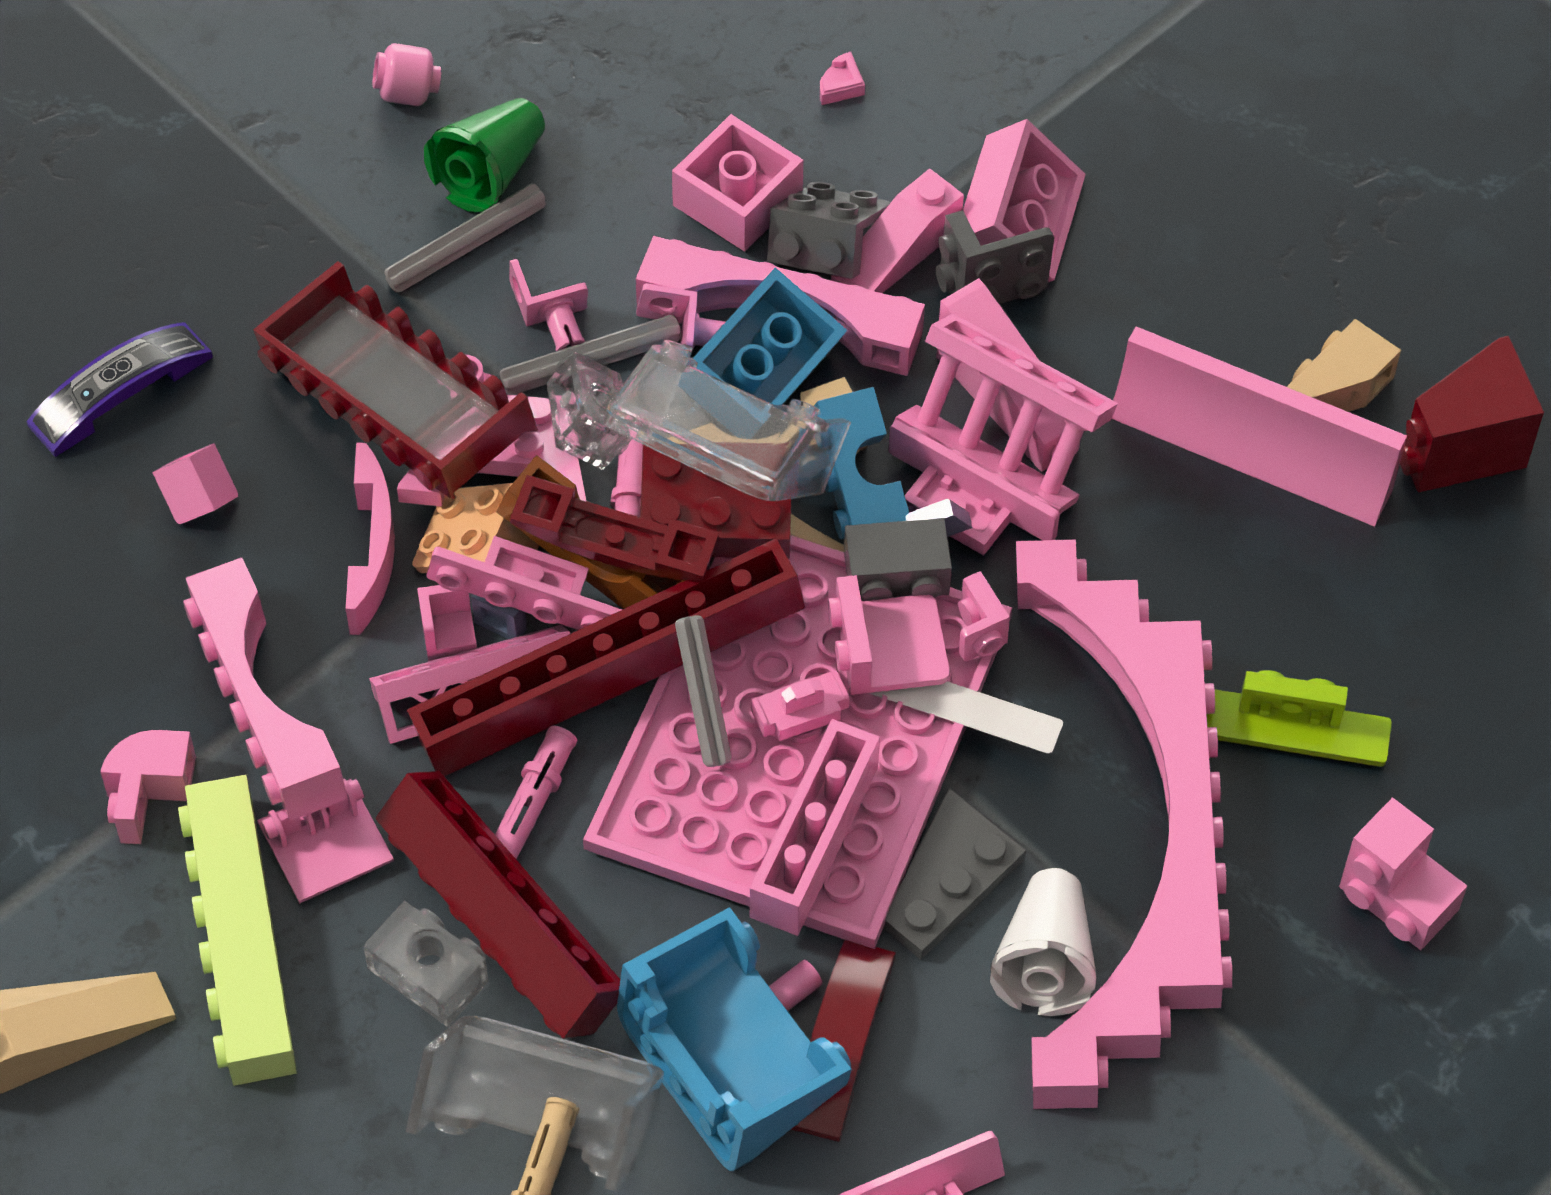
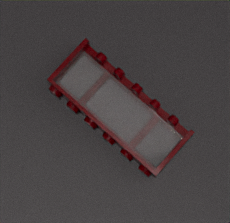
[253,261,538,500]

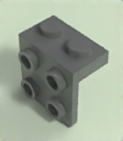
[767,182,891,279]
[936,210,1054,304]

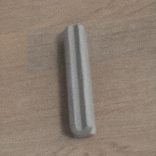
[675,615,732,767]

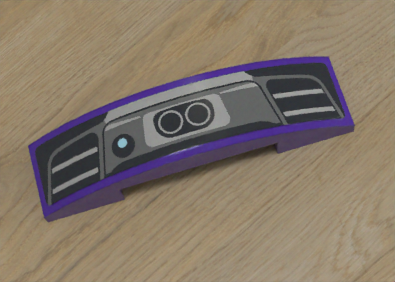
[27,322,213,457]

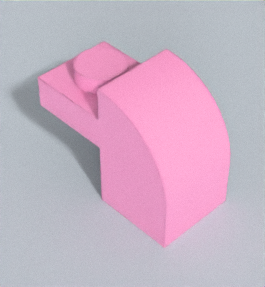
[101,730,196,844]

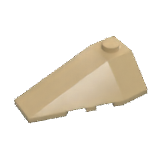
[0,972,176,1094]

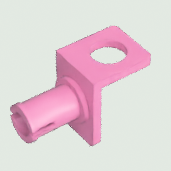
[509,259,588,351]
[636,284,725,369]

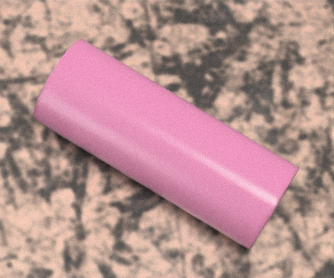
[769,960,823,1011]

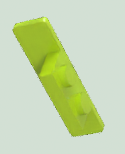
[1206,670,1392,767]

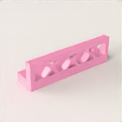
[369,624,570,744]

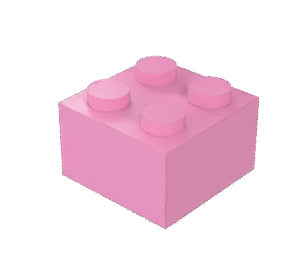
[672,114,803,252]

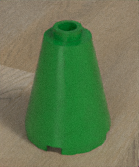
[424,98,545,212]

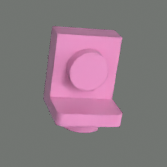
[958,571,1010,661]

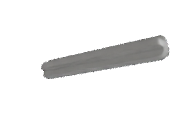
[384,184,546,293]
[500,315,681,395]

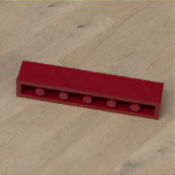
[375,771,620,1039]

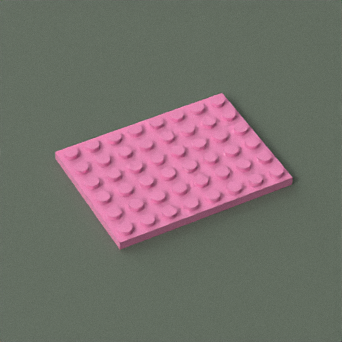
[583,535,1012,949]

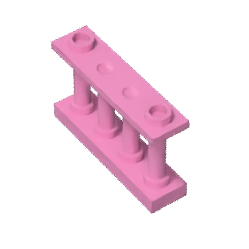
[894,314,1118,514]

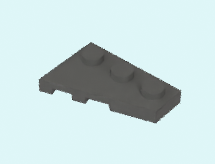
[883,788,1026,960]

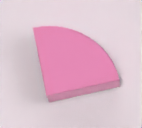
[820,52,865,105]

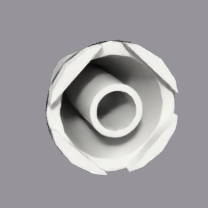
[990,868,1097,1016]

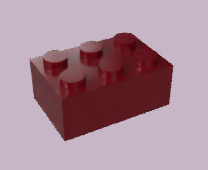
[640,442,792,559]

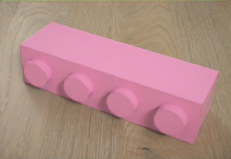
[750,719,880,936]

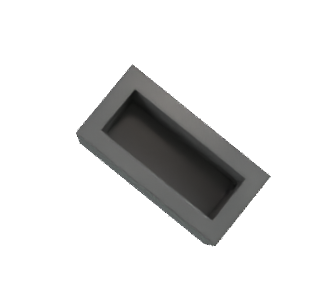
[844,518,952,601]

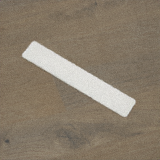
[869,681,1063,753]

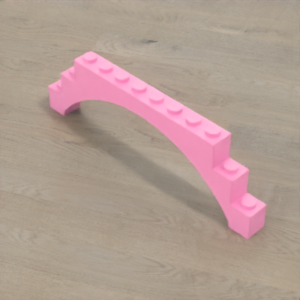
[1016,540,1232,1109]

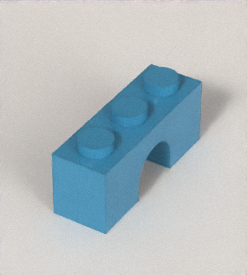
[807,387,909,539]

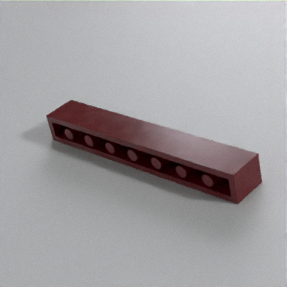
[407,539,805,776]

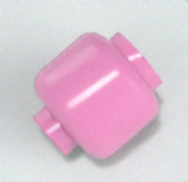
[372,43,441,106]

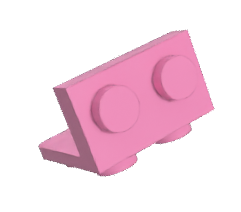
[828,575,949,695]

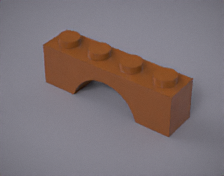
[496,455,685,609]

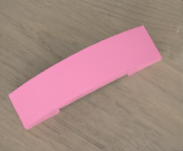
[346,443,395,635]

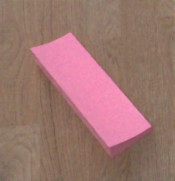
[1112,327,1407,527]

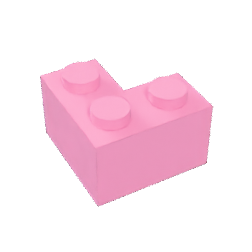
[1339,797,1467,950]

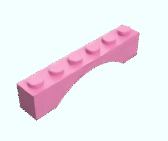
[636,236,925,376]
[183,558,348,821]

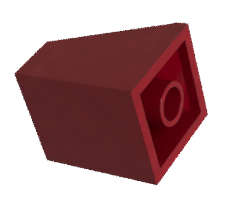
[1400,336,1544,493]

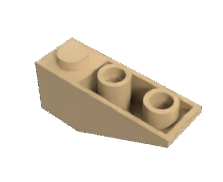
[1287,319,1401,412]

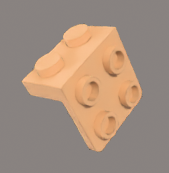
[412,483,539,573]

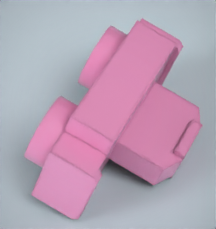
[751,670,849,741]

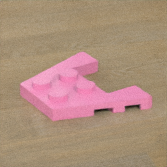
[397,395,586,507]

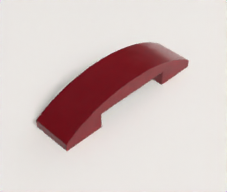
[510,475,719,581]
[792,940,896,1142]

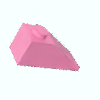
[831,169,964,293]

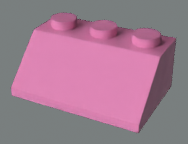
[963,119,1086,282]

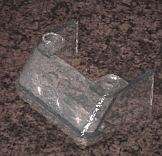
[602,340,851,501]
[406,1016,664,1191]

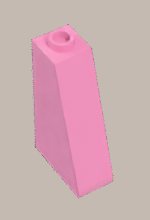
[936,278,1080,472]

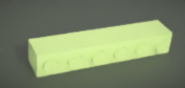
[178,775,297,1086]

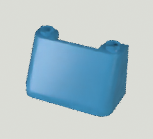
[617,907,851,1171]

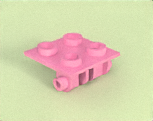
[257,778,394,904]

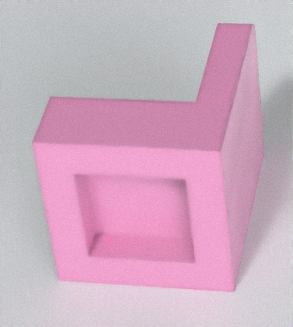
[152,443,238,524]
[417,585,477,662]

